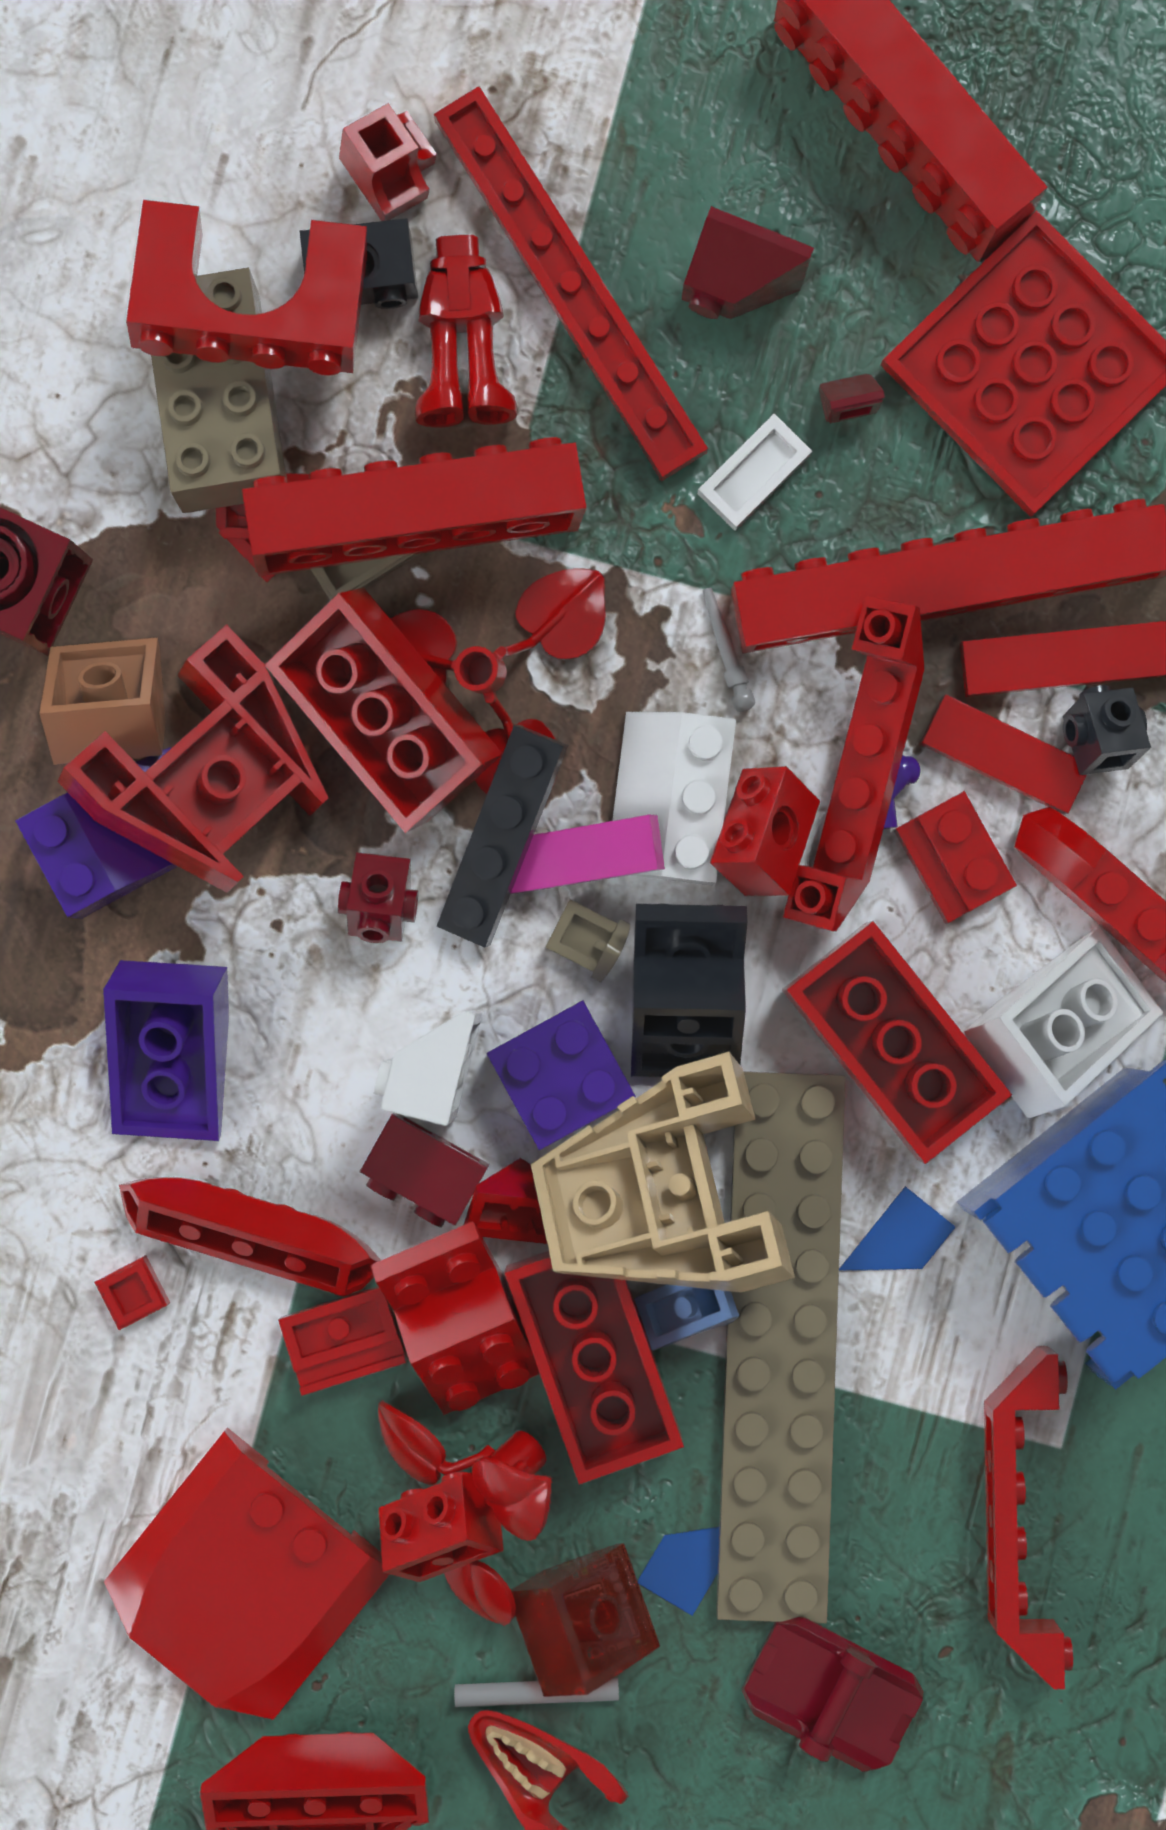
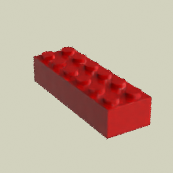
[774,0,1048,263]
[242,437,586,576]

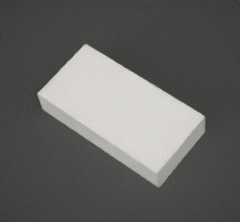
[697,414,812,531]

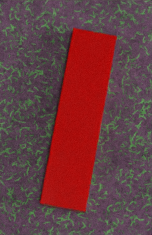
[960,621,1166,697]

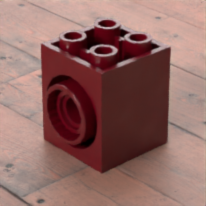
[0,507,93,656]

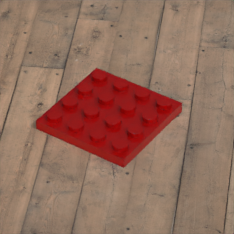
[880,210,1166,517]

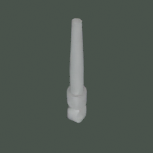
[703,588,755,712]

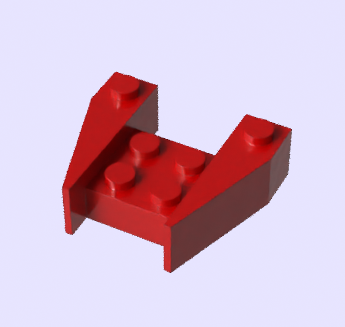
[57,624,328,893]

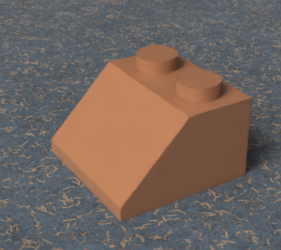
[39,638,166,765]

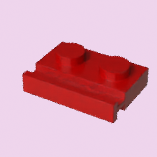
[894,791,1017,924]
[278,1286,408,1396]

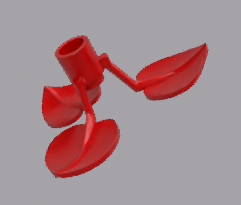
[390,568,606,794]
[378,1400,552,1626]

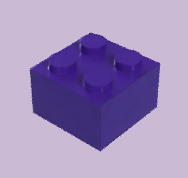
[486,1000,636,1150]

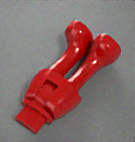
[415,235,517,428]

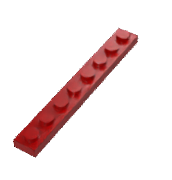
[434,86,708,481]

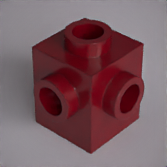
[338,852,419,943]

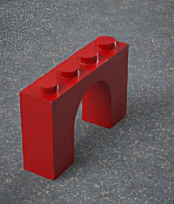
[126,200,367,376]

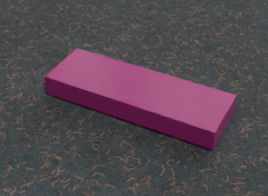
[511,814,665,894]

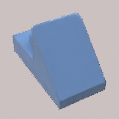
[634,1285,739,1350]

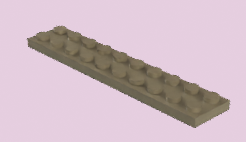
[716,1071,846,1624]

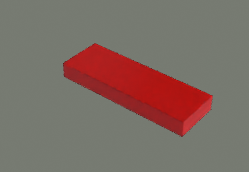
[920,694,1087,815]

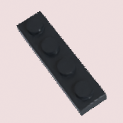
[436,725,569,948]

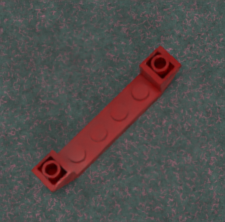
[783,595,925,932]
[984,1346,1073,1689]

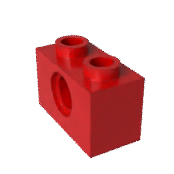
[710,766,820,896]

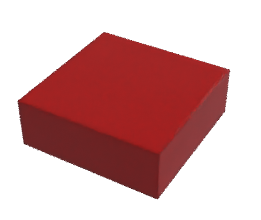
[94,1255,170,1330]

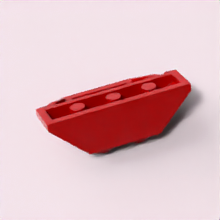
[200,1732,429,1830]

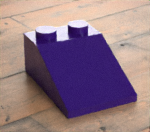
[15,747,178,919]
[103,960,229,1141]

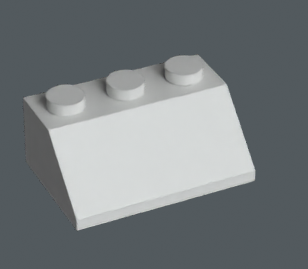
[612,712,736,886]
[374,1010,483,1126]

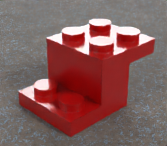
[371,1221,540,1415]

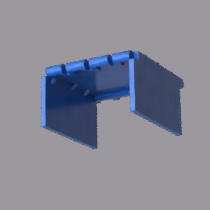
[957,1059,1166,1390]

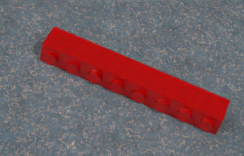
[731,499,1166,654]

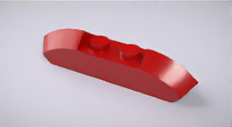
[1014,806,1166,983]
[119,1177,381,1296]

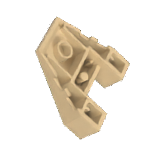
[531,1052,795,1293]

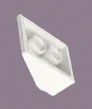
[964,926,1163,1119]

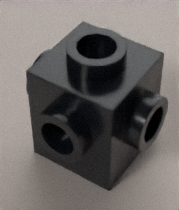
[1062,685,1152,775]

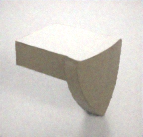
[545,899,631,982]

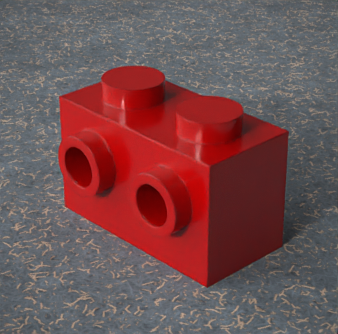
[379,1472,504,1582]

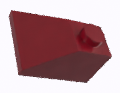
[681,206,814,319]

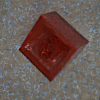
[511,1543,660,1697]

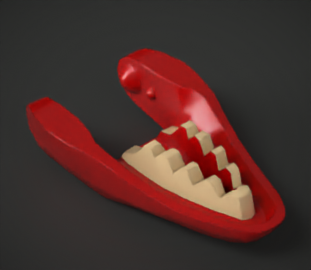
[468,1710,629,1830]

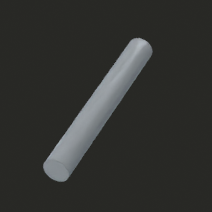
[454,1678,619,1707]

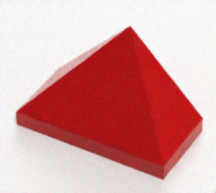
[463,1157,547,1244]

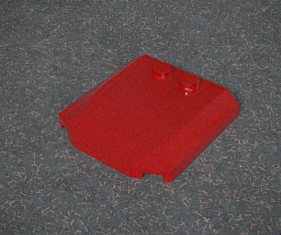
[104,1427,390,1720]

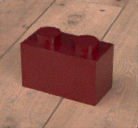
[359,1113,490,1228]

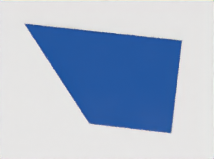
[839,1186,955,1270]
[637,1527,719,1616]

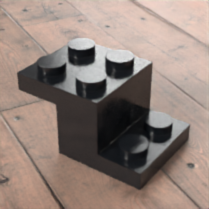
[631,903,748,1077]

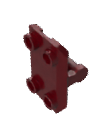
[742,1617,923,1772]

